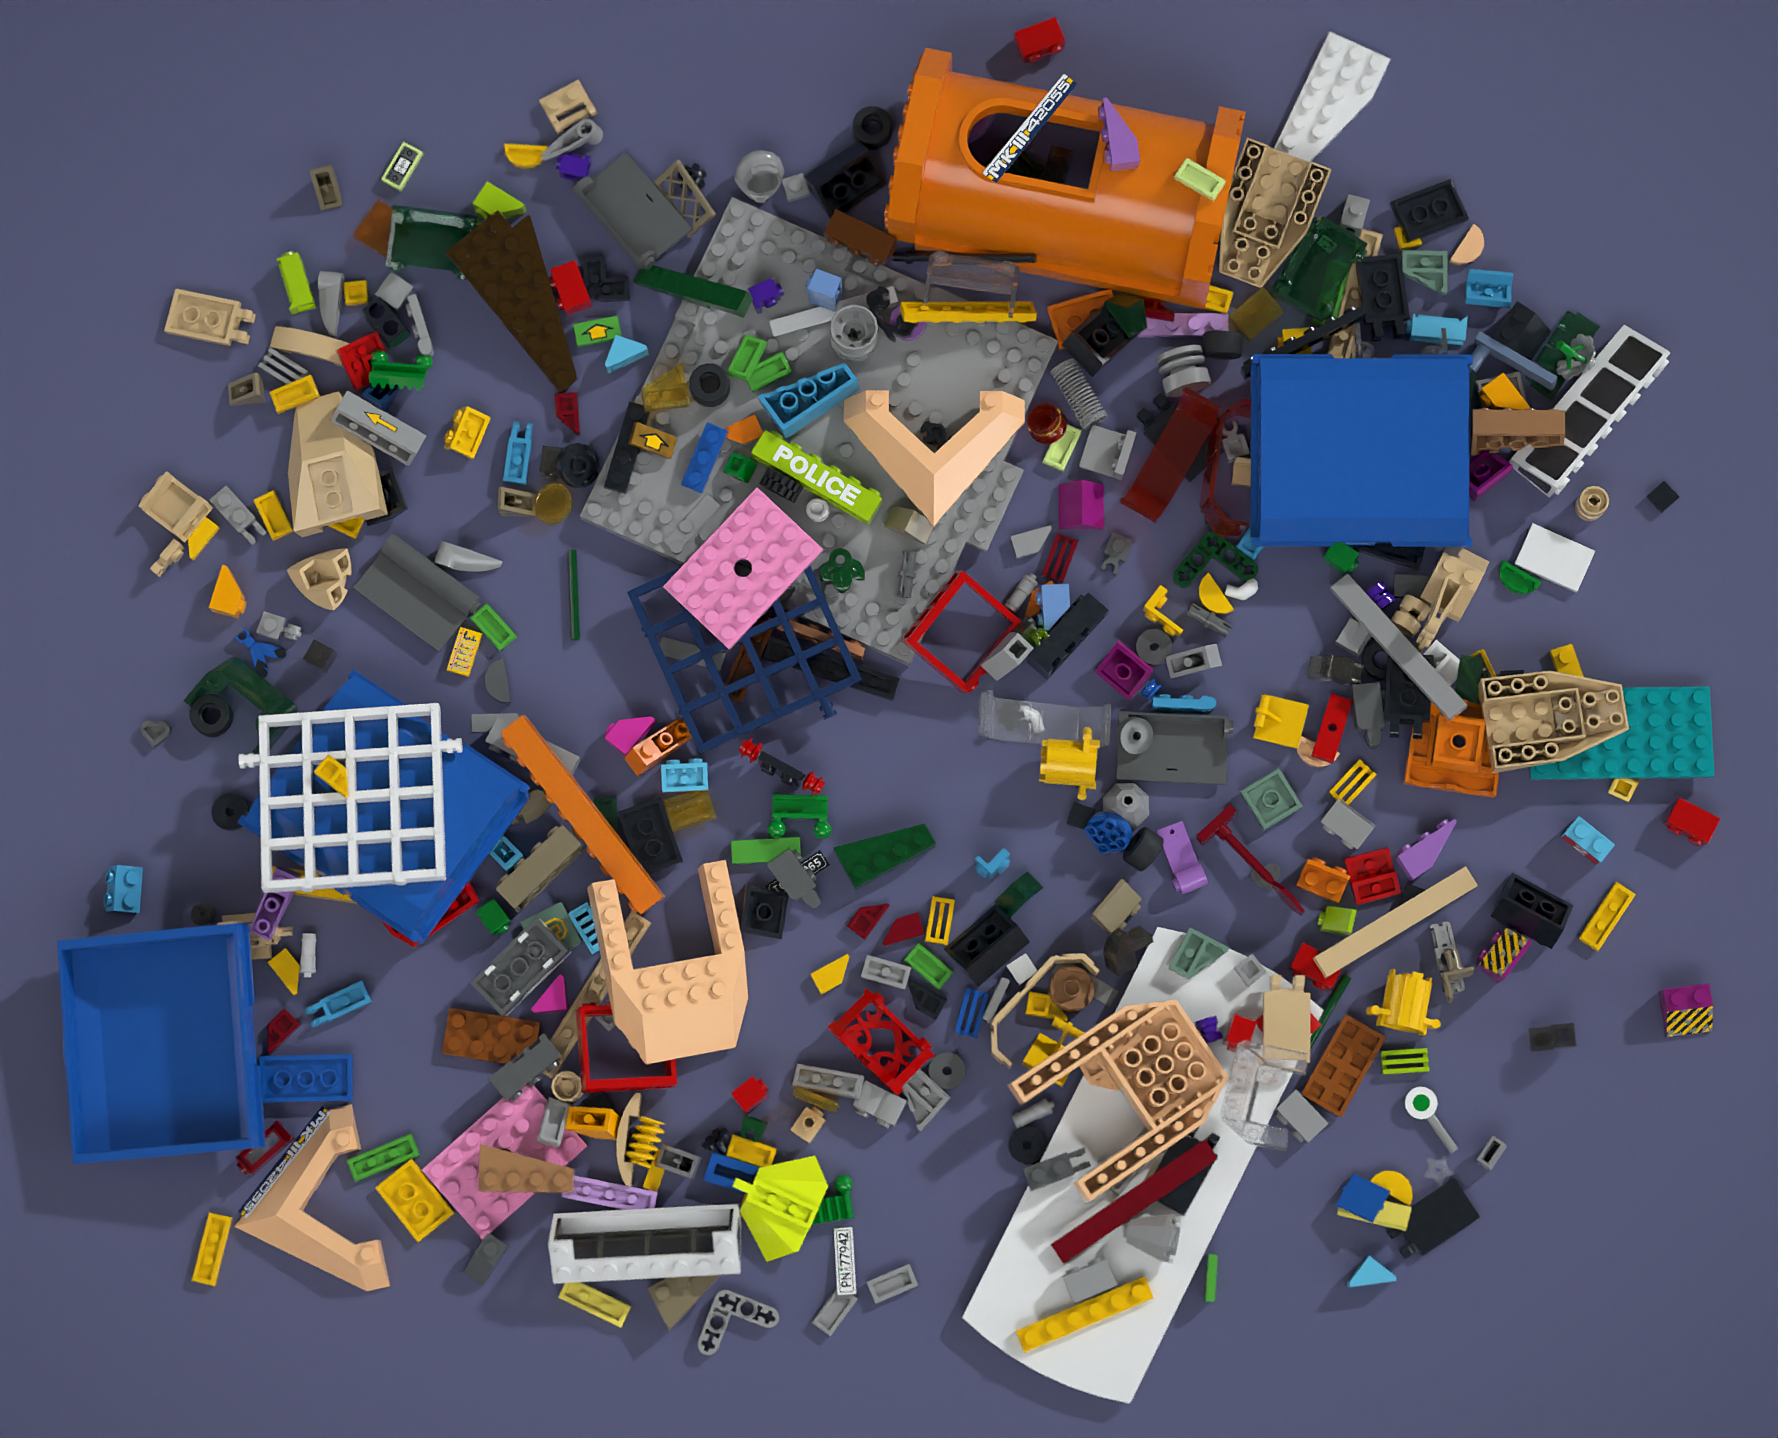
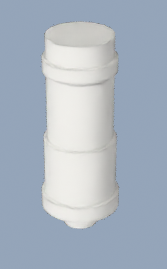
[299,933,317,978]

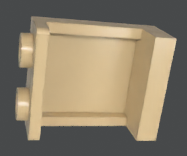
[138,472,213,543]

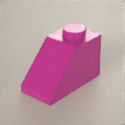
[605,716,656,757]

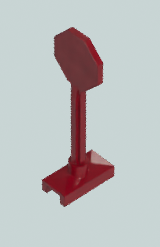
[1197,804,1305,916]

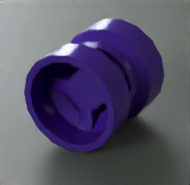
[1365,581,1396,611]
[1194,1016,1223,1044]

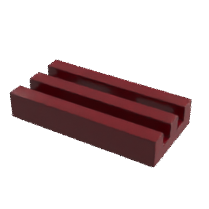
[1042,533,1079,584]

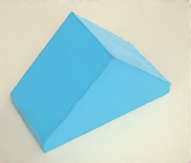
[605,335,649,373]
[489,835,526,875]
[1347,1256,1396,1287]

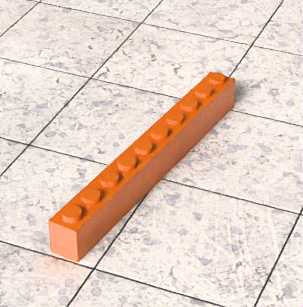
[500,715,665,914]

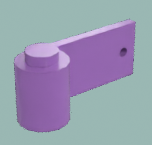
[1156,821,1208,895]

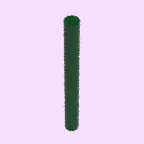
[568,550,580,640]
[1310,974,1351,1050]

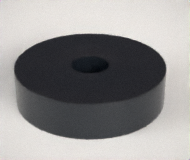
[211,794,249,831]
[1008,1127,1046,1164]

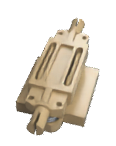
[217,913,293,960]

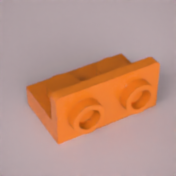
[1296,857,1350,904]

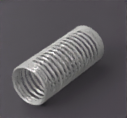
[1050,358,1108,430]

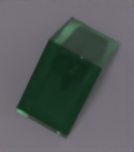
[1103,293,1147,338]
[994,871,1043,918]

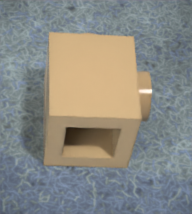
[790,1106,826,1144]

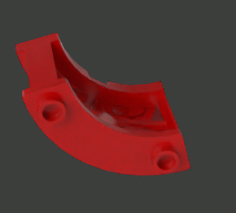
[827,988,935,1096]

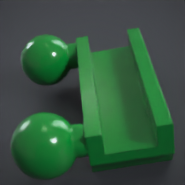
[369,350,433,391]
[767,794,832,839]
[811,1175,854,1225]

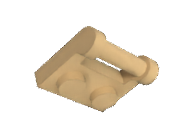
[539,80,597,135]

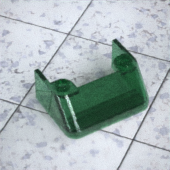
[183,657,298,755]

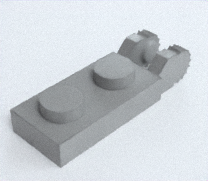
[405,294,434,358]
[209,486,267,545]

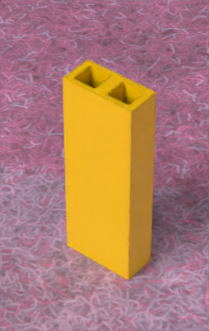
[643,1150,665,1192]

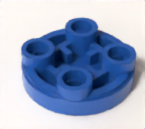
[1085,811,1132,854]

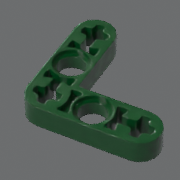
[1173,532,1258,588]

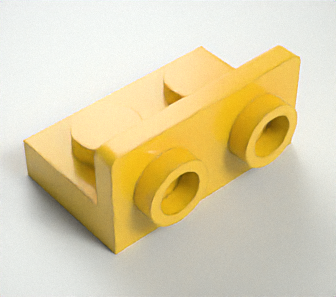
[444,406,491,459]

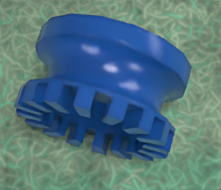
[1140,679,1162,701]

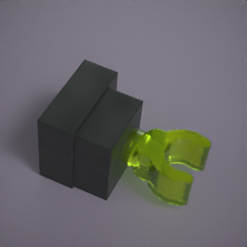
[1011,616,1049,647]

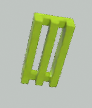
[1380,1048,1429,1075]

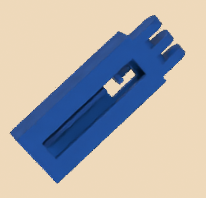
[704,1152,760,1195]

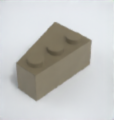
[647,1275,721,1330]

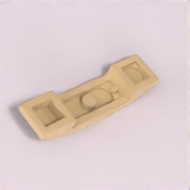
[270,326,349,367]
[616,1093,642,1187]

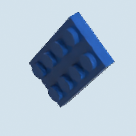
[259,1054,353,1103]

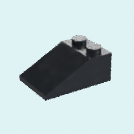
[1062,298,1143,377]

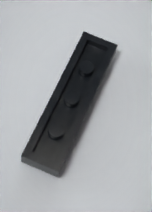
[604,401,651,494]

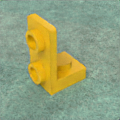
[1143,585,1183,637]

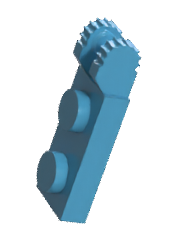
[503,421,533,485]
[1151,694,1217,712]
[305,981,372,1028]

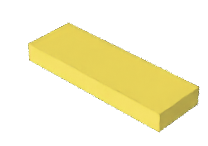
[1337,1201,1411,1231]
[558,1282,632,1328]

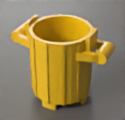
[1039,727,1100,800]
[1366,969,1440,1036]

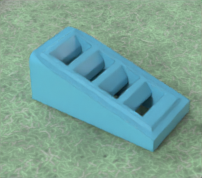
[568,902,599,955]

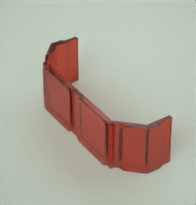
[1120,387,1222,523]
[1199,398,1251,537]

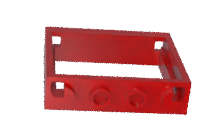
[900,570,1021,693]
[576,1001,677,1093]

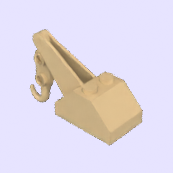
[1415,547,1489,654]

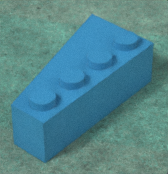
[758,362,860,439]

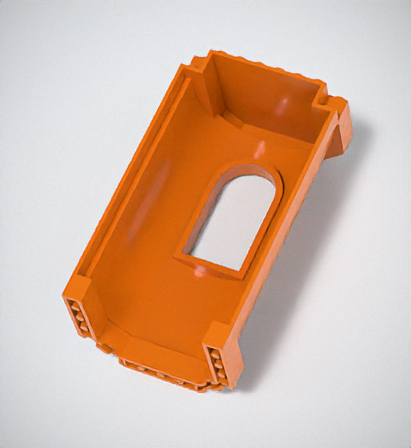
[884,48,1246,309]

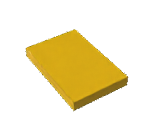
[375,1159,455,1243]

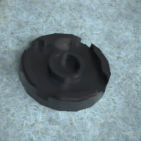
[557,443,599,488]

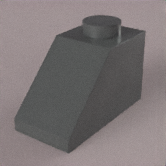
[464,1233,509,1286]

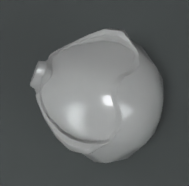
[734,150,784,203]

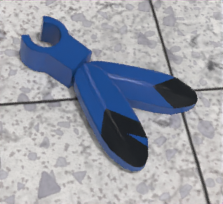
[235,629,287,677]

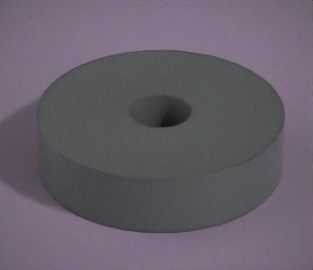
[1135,629,1172,666]
[1116,717,1153,754]
[929,1052,966,1090]

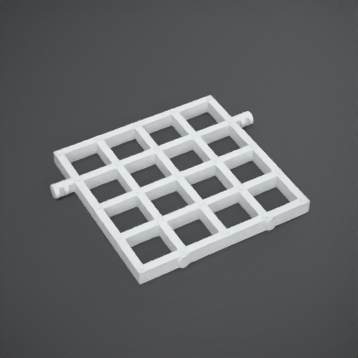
[239,703,462,893]

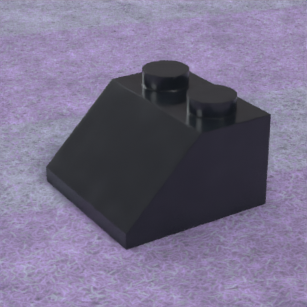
[1492,301,1551,361]

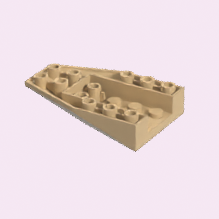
[1219,137,1332,288]
[288,391,387,537]
[1478,671,1629,774]

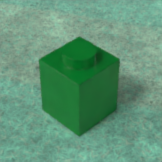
[1322,543,1359,575]
[476,899,512,936]

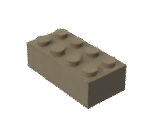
[496,825,585,913]

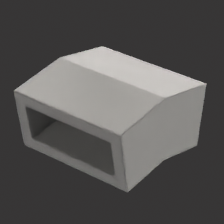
[375,272,413,311]
[1335,618,1371,657]
[1477,1136,1507,1171]

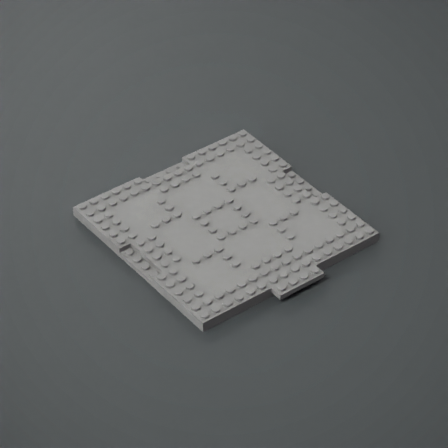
[580,197,1059,667]

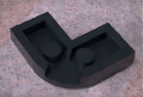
[582,256,630,302]

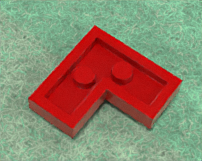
[336,331,386,391]

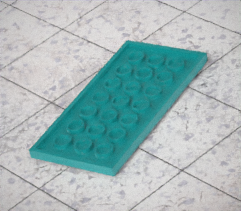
[1529,686,1715,780]

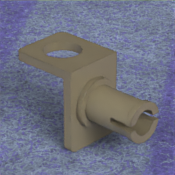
[1441,949,1474,1004]

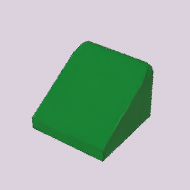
[723,452,757,483]

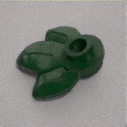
[819,548,865,594]

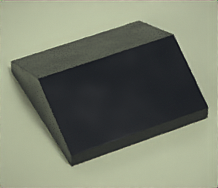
[366,467,408,526]
[739,885,789,939]

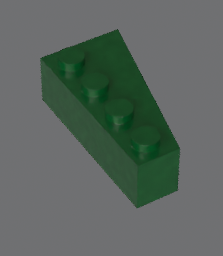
[833,823,936,891]

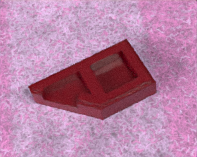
[1133,296,1175,322]
[846,903,890,940]
[883,912,925,947]

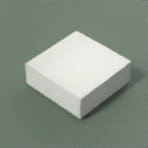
[1006,953,1037,985]

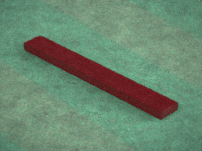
[1050,1139,1218,1264]

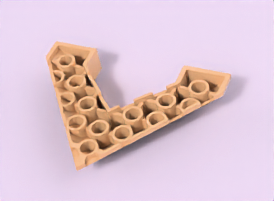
[844,390,1025,527]
[234,1104,390,1291]

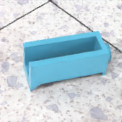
[1406,313,1467,346]

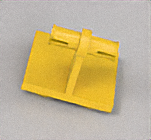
[1253,694,1309,749]
[1022,1017,1084,1087]

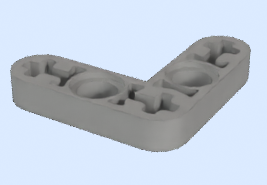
[698,1290,779,1355]

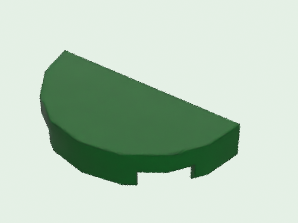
[1499,560,1542,594]

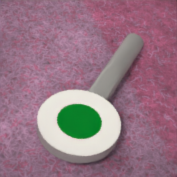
[1404,1087,1458,1154]

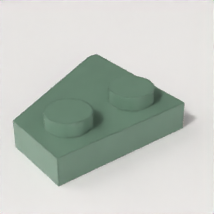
[1401,250,1447,295]
[1168,927,1229,979]

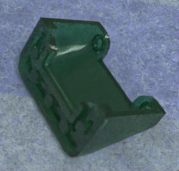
[385,205,482,280]
[1269,216,1368,322]

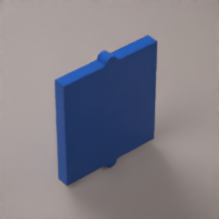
[1336,1174,1390,1223]

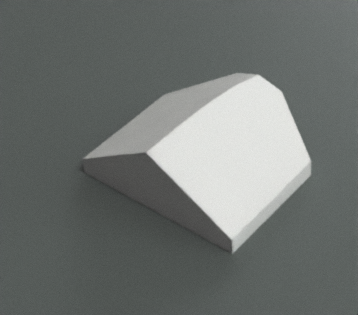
[1423,640,1460,686]

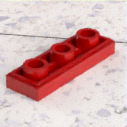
[1311,693,1353,764]

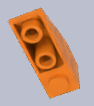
[624,717,692,776]

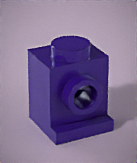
[556,153,592,182]
[748,278,784,314]

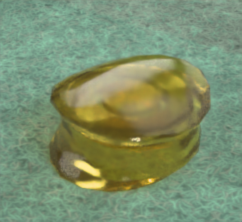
[535,483,572,524]

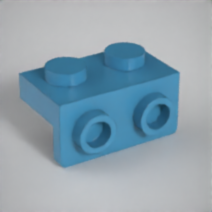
[1465,269,1513,308]
[974,848,1010,879]
[103,865,143,914]

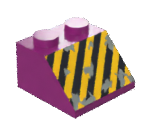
[1476,928,1532,983]
[1659,983,1713,1037]

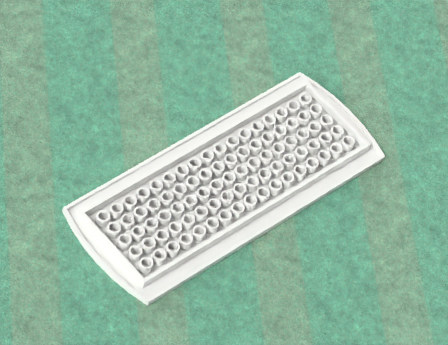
[962,927,1324,1403]

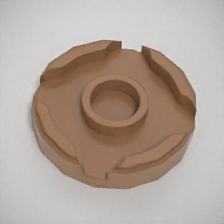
[1048,966,1095,1012]

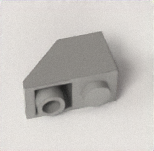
[980,632,1034,681]

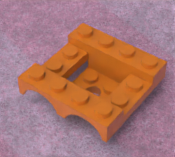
[1403,699,1499,798]

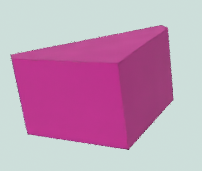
[531,974,569,1014]

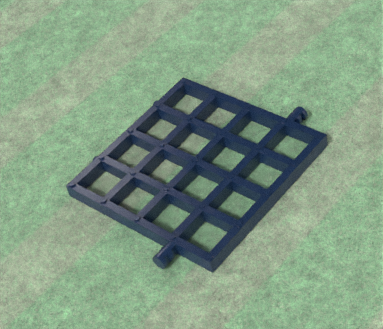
[627,565,862,754]

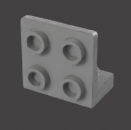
[1079,425,1136,481]

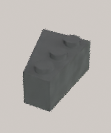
[489,1034,561,1102]

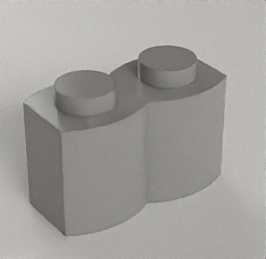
[853,1080,907,1128]

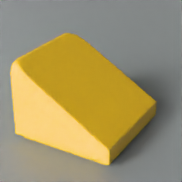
[1608,779,1639,802]

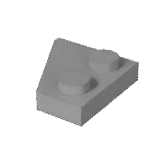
[902,1069,951,1131]

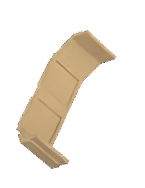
[990,953,1099,1069]

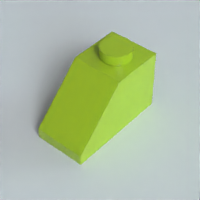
[473,181,527,220]
[1317,906,1357,938]

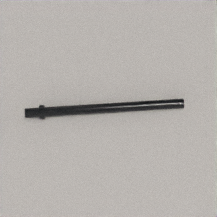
[893,250,1037,264]

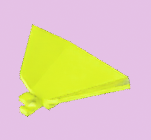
[732,1156,828,1262]

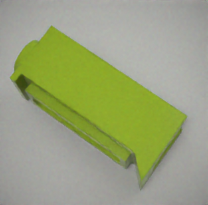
[276,252,316,315]

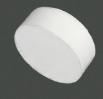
[806,498,830,522]

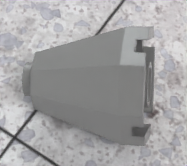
[1102,783,1149,830]
[1123,1214,1181,1264]

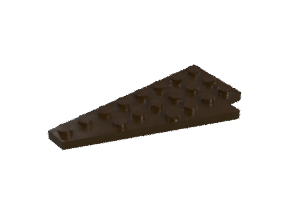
[445,210,578,393]

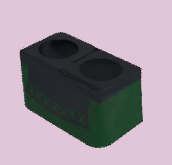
[362,296,411,348]

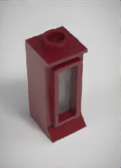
[235,1120,296,1176]

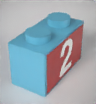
[1561,816,1615,866]

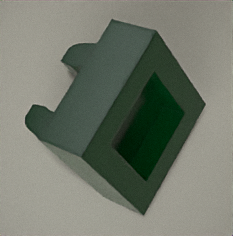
[741,1115,768,1142]

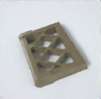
[653,160,716,238]

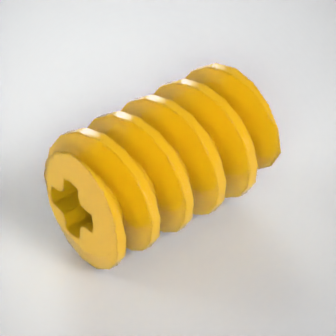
[625,1116,666,1169]

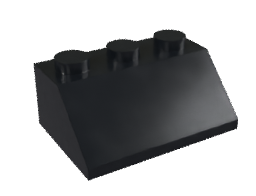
[803,141,887,219]
[1490,873,1573,949]
[944,904,1030,987]

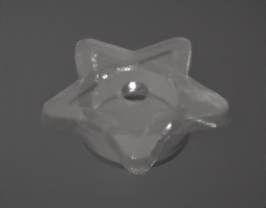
[1424,1156,1454,1186]

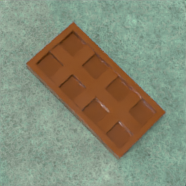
[442,1008,541,1064]
[1301,1014,1386,1118]

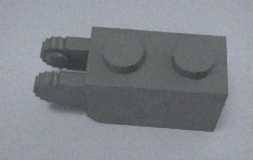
[1350,682,1388,749]
[767,847,820,909]
[1022,1148,1091,1192]

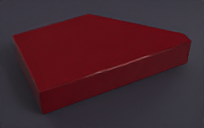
[554,392,580,435]
[267,1008,301,1055]

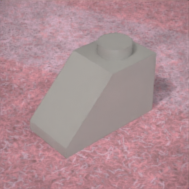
[1165,644,1222,678]

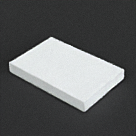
[1514,523,1595,593]

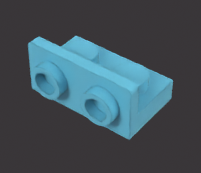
[661,759,708,793]

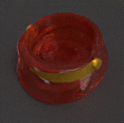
[1027,403,1067,444]

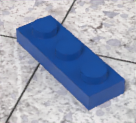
[681,422,729,494]

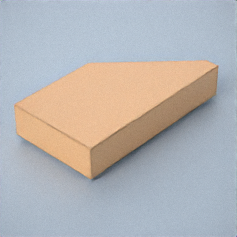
[1079,1054,1120,1091]

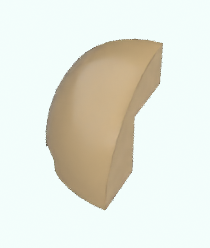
[287,548,351,610]

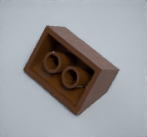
[824,209,898,266]

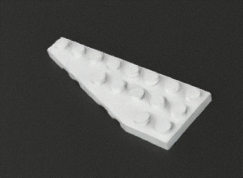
[1274,32,1390,162]

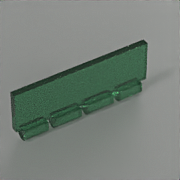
[1525,311,1600,400]

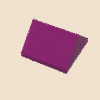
[1469,450,1513,502]
[1058,480,1104,530]
[1095,641,1154,701]

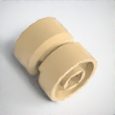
[1575,486,1609,521]
[1391,595,1430,637]
[552,1071,583,1103]

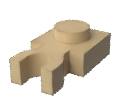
[150,539,185,577]

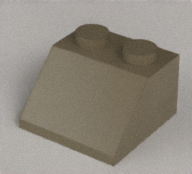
[1090,879,1142,936]

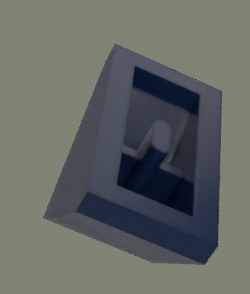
[361,383,400,412]

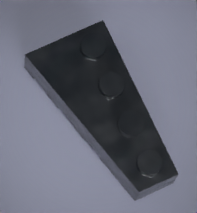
[1027,592,1109,680]

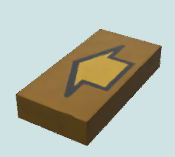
[628,422,678,459]

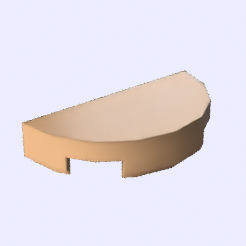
[1449,224,1484,265]
[1297,736,1340,767]

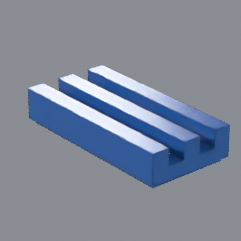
[954,988,989,1039]

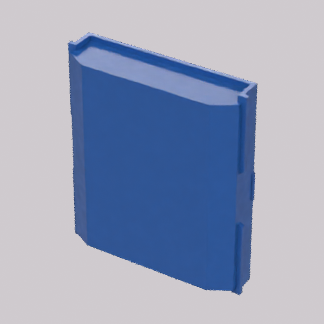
[1250,354,1473,547]
[237,670,530,945]
[57,923,266,1164]

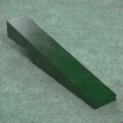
[634,265,753,318]

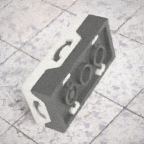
[470,918,572,1017]

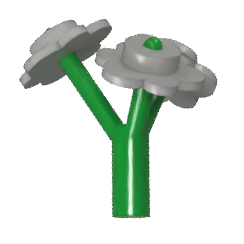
[1556,334,1596,379]

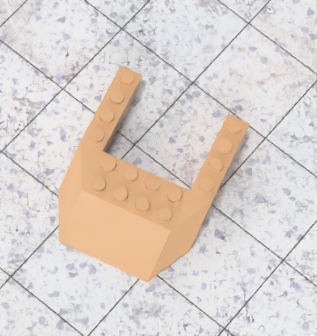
[587,860,748,1064]
[1007,999,1229,1202]

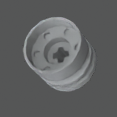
[830,305,878,362]
[1156,345,1211,397]

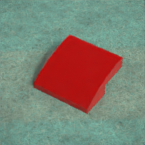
[1343,847,1401,905]

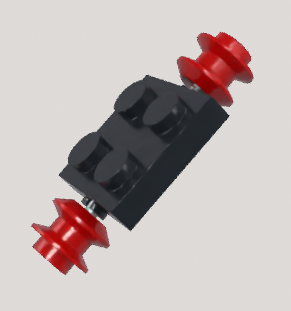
[739,738,826,796]

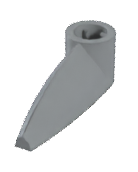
[541,119,603,161]
[318,271,344,337]
[434,541,502,572]

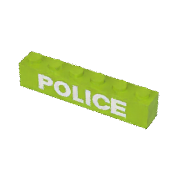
[751,430,882,526]

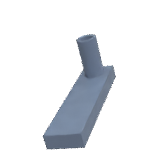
[1469,331,1557,391]

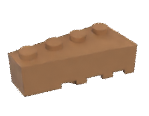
[1471,408,1565,455]
[478,1144,575,1193]

